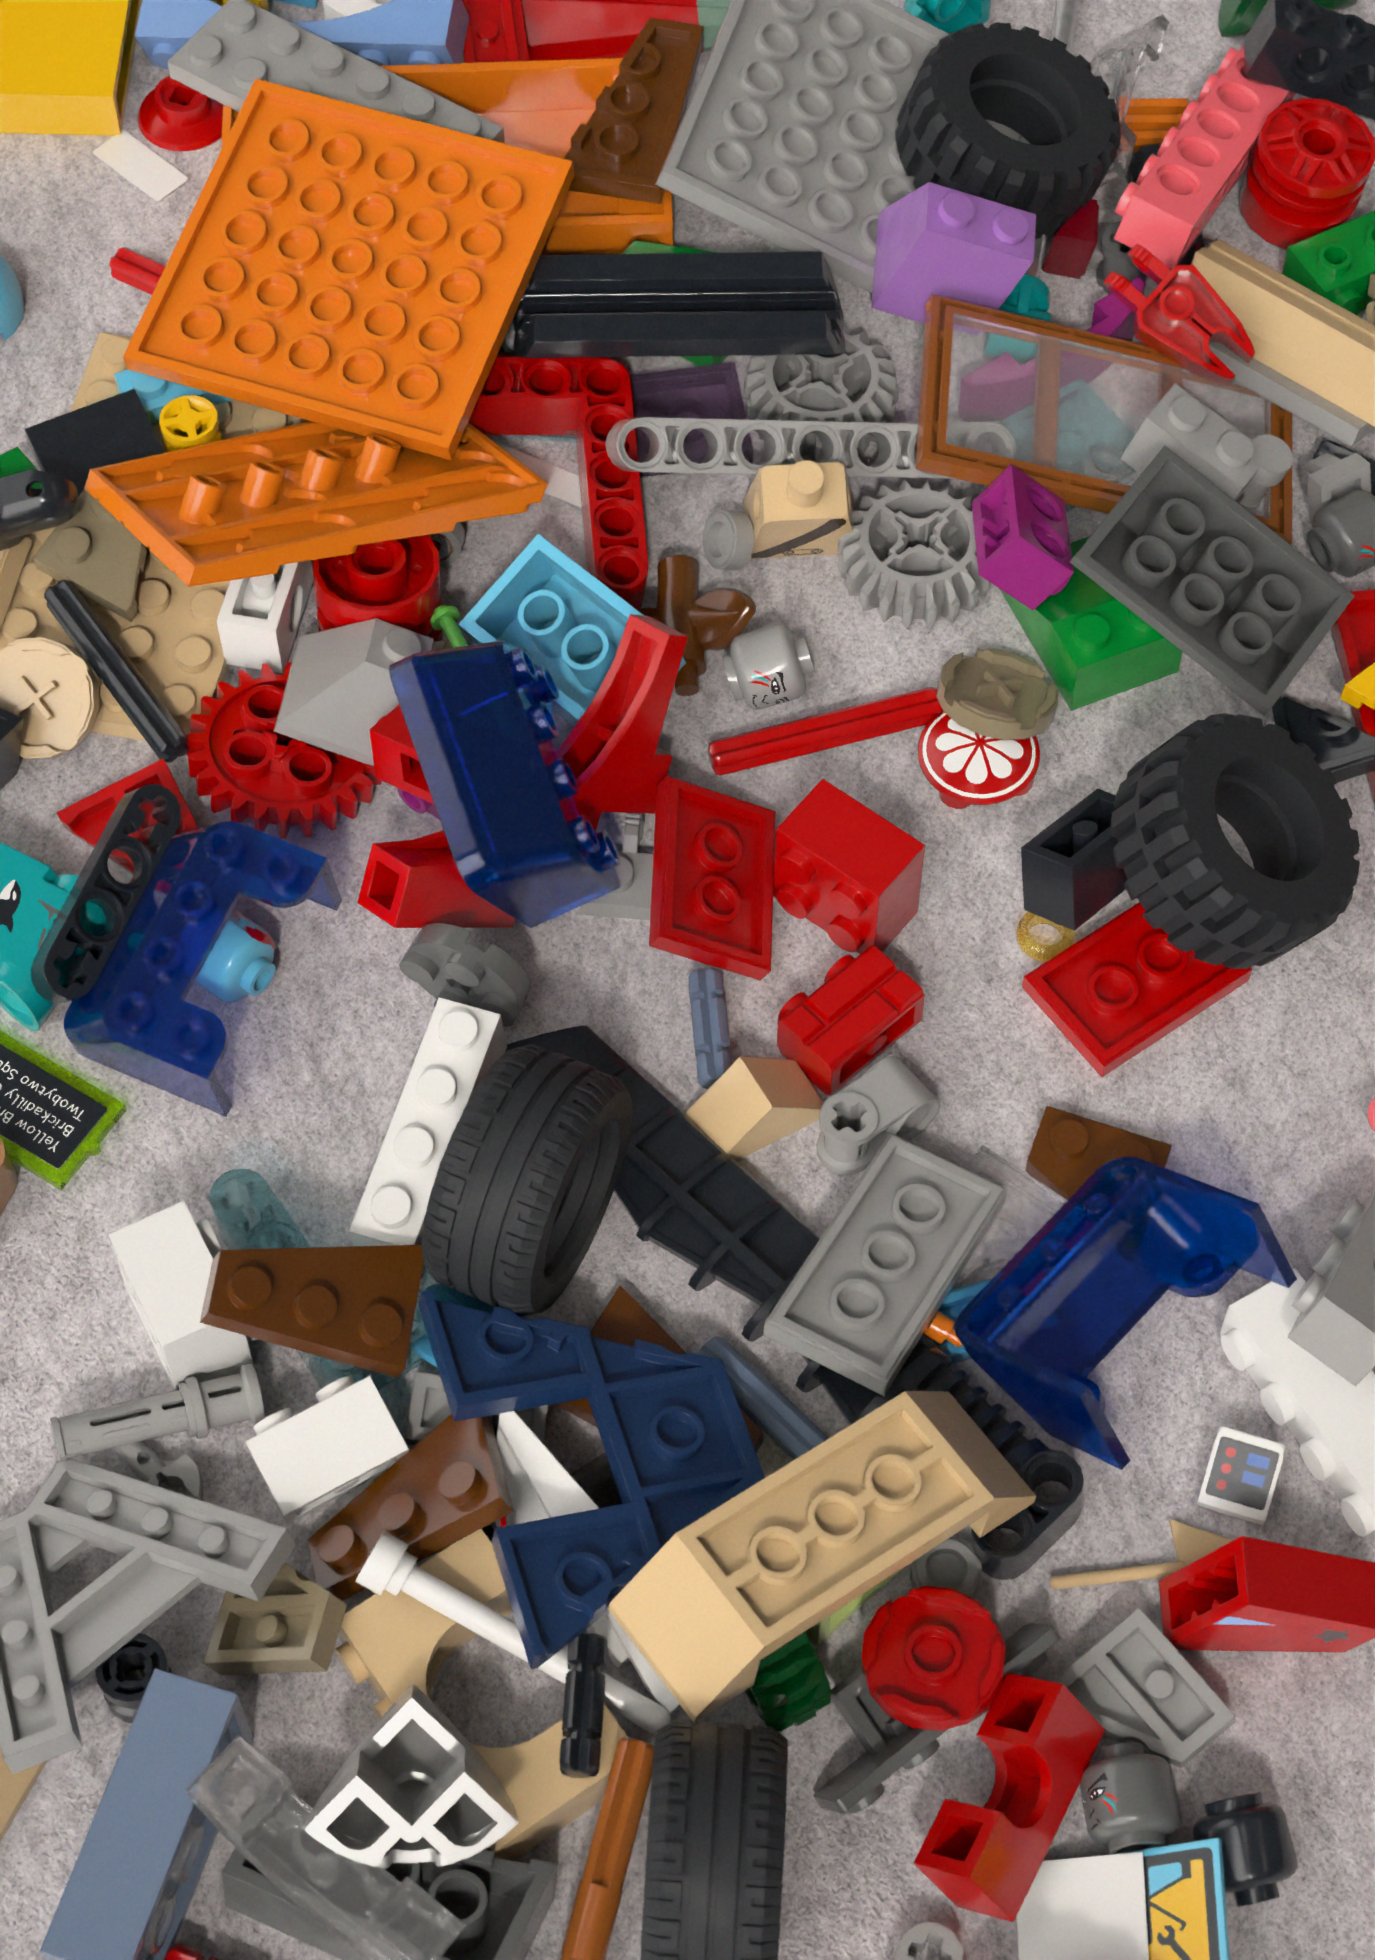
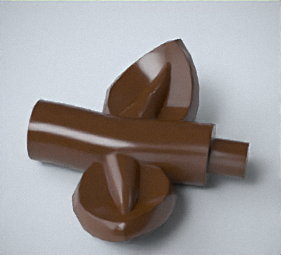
[636,555,756,696]

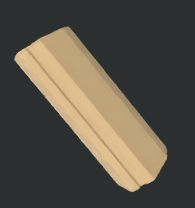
[1192,239,1375,427]

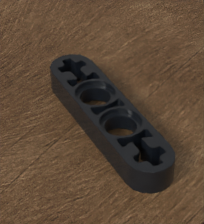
[31,784,181,1003]

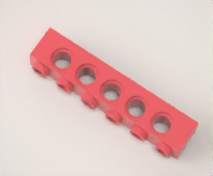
[1114,45,1296,269]

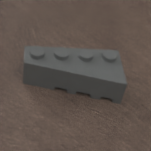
[221,1808,557,1960]

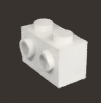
[245,1375,409,1524]

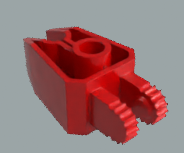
[1103,243,1255,386]

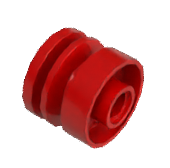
[1239,98,1375,250]
[313,535,443,642]

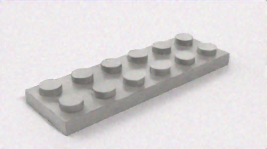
[167,0,504,143]

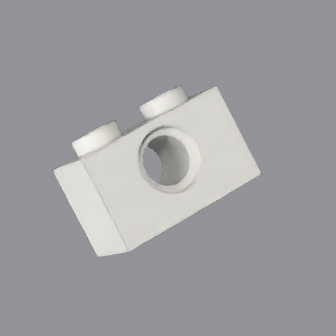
[217,560,314,674]

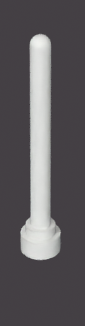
[355,1531,671,1734]

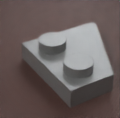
[1052,1608,1236,1768]

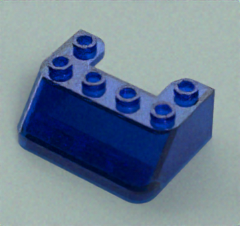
[389,640,620,928]
[64,821,342,1117]

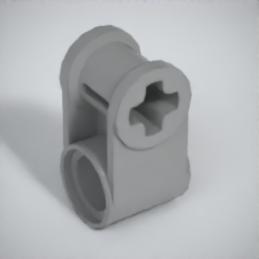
[816,1056,941,1175]

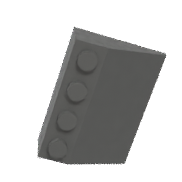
[1070,445,1355,716]

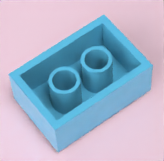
[458,534,686,727]

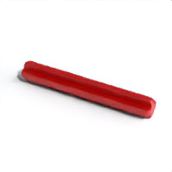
[708,687,943,776]

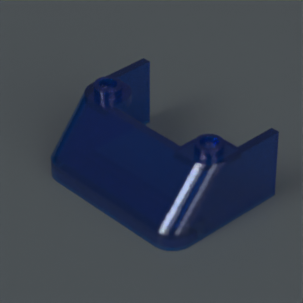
[955,1156,1297,1470]

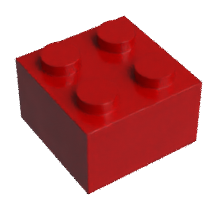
[773,779,925,954]

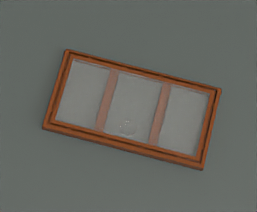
[915,294,1292,545]

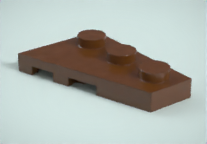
[200,1245,424,1378]
[308,1414,514,1601]

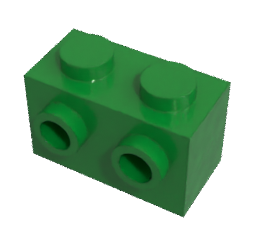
[1282,211,1375,315]

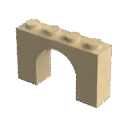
[335,1529,628,1861]

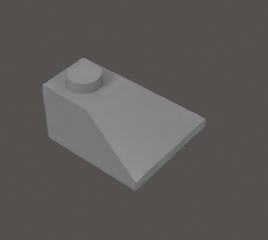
[274,618,434,766]

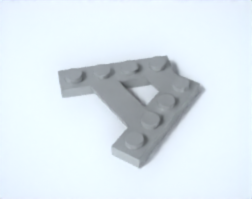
[0,1458,296,1774]

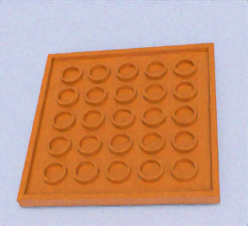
[123,78,575,460]

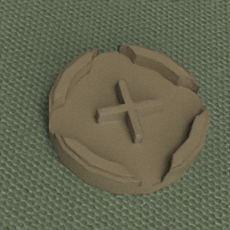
[936,649,1059,740]

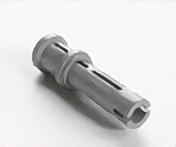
[50,1363,265,1462]

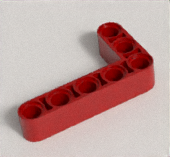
[468,357,649,609]

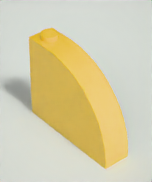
[0,0,142,136]

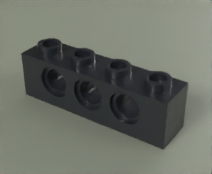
[1244,0,1375,120]

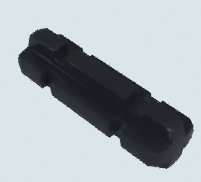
[559,1633,608,1778]

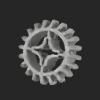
[743,323,899,461]
[838,479,991,629]

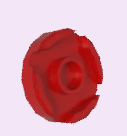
[861,1586,1006,1731]

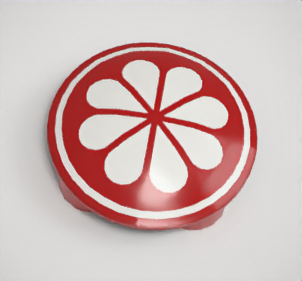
[918,711,1040,809]

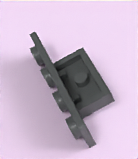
[813,1623,1060,1814]

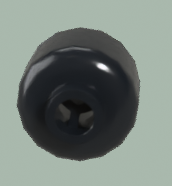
[1193,1792,1297,1906]

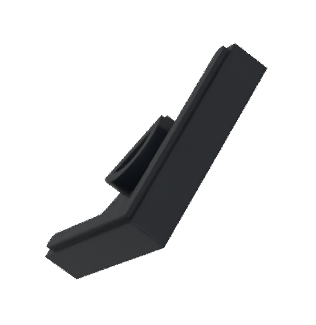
[1272,694,1375,782]

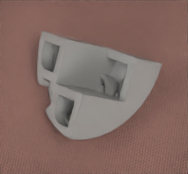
[304,1684,519,1868]

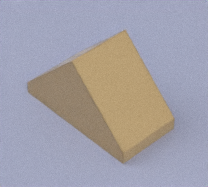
[684,1056,823,1161]

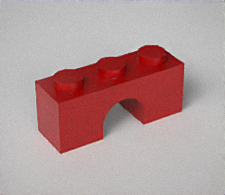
[913,1673,1105,1922]

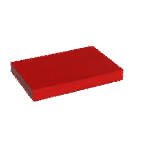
[649,775,776,981]
[1022,902,1252,1077]

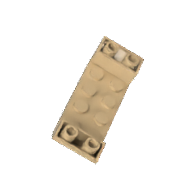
[608,1391,1037,1724]

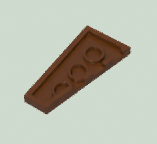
[564,18,704,204]

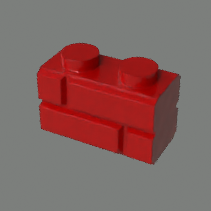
[777,945,925,1096]

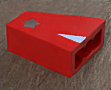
[1159,1536,1375,1653]

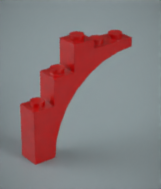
[357,614,688,928]

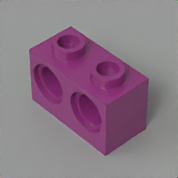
[972,464,1074,610]

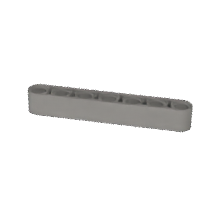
[606,417,1015,478]

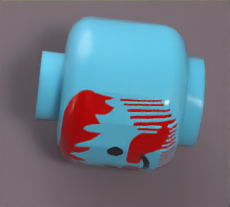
[180,908,276,1002]

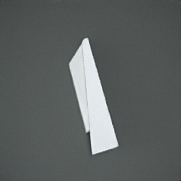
[496,1411,682,1715]

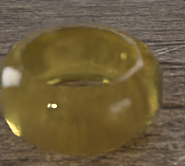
[1016,912,1074,962]

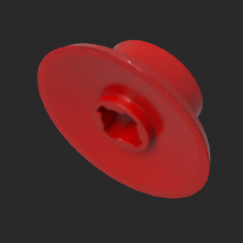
[137,75,223,151]

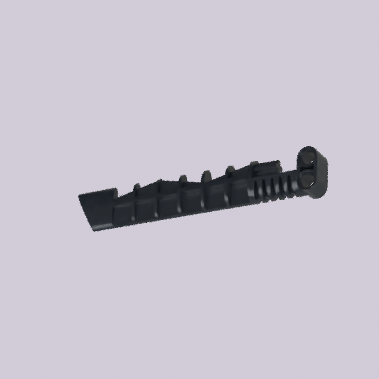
[505,1026,1084,1580]

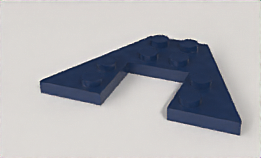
[418,1290,765,1669]

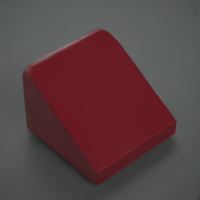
[1042,199,1099,279]

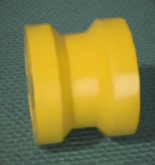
[159,395,222,453]

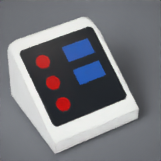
[1196,1426,1286,1526]

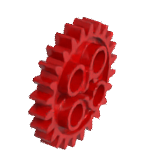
[186,662,382,839]

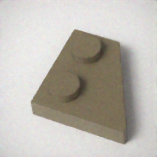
[33,489,147,622]
[203,1562,347,1675]

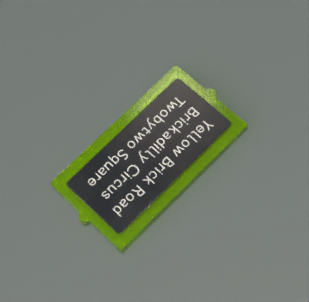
[0,1031,127,1191]

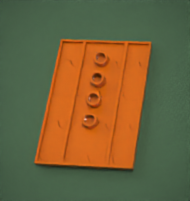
[84,421,548,587]

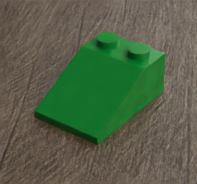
[1000,536,1182,711]

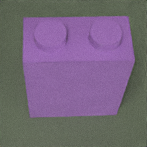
[871,182,1036,339]

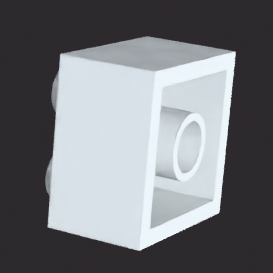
[108,1200,257,1391]

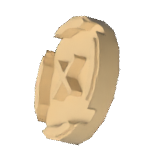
[0,637,100,759]

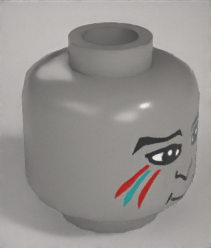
[722,624,815,710]

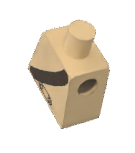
[743,460,855,559]

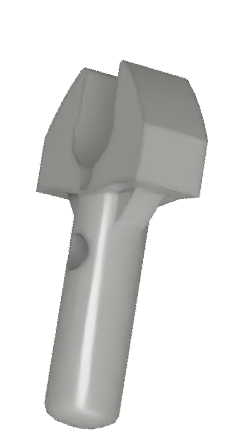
[114,1441,203,1501]

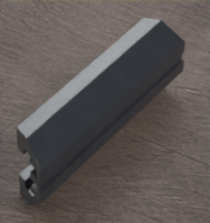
[513,252,846,358]

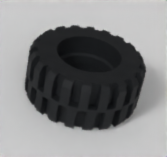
[895,22,1121,240]
[1111,713,1360,969]

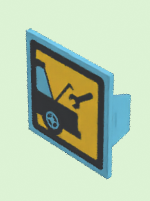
[1117,1838,1230,1960]

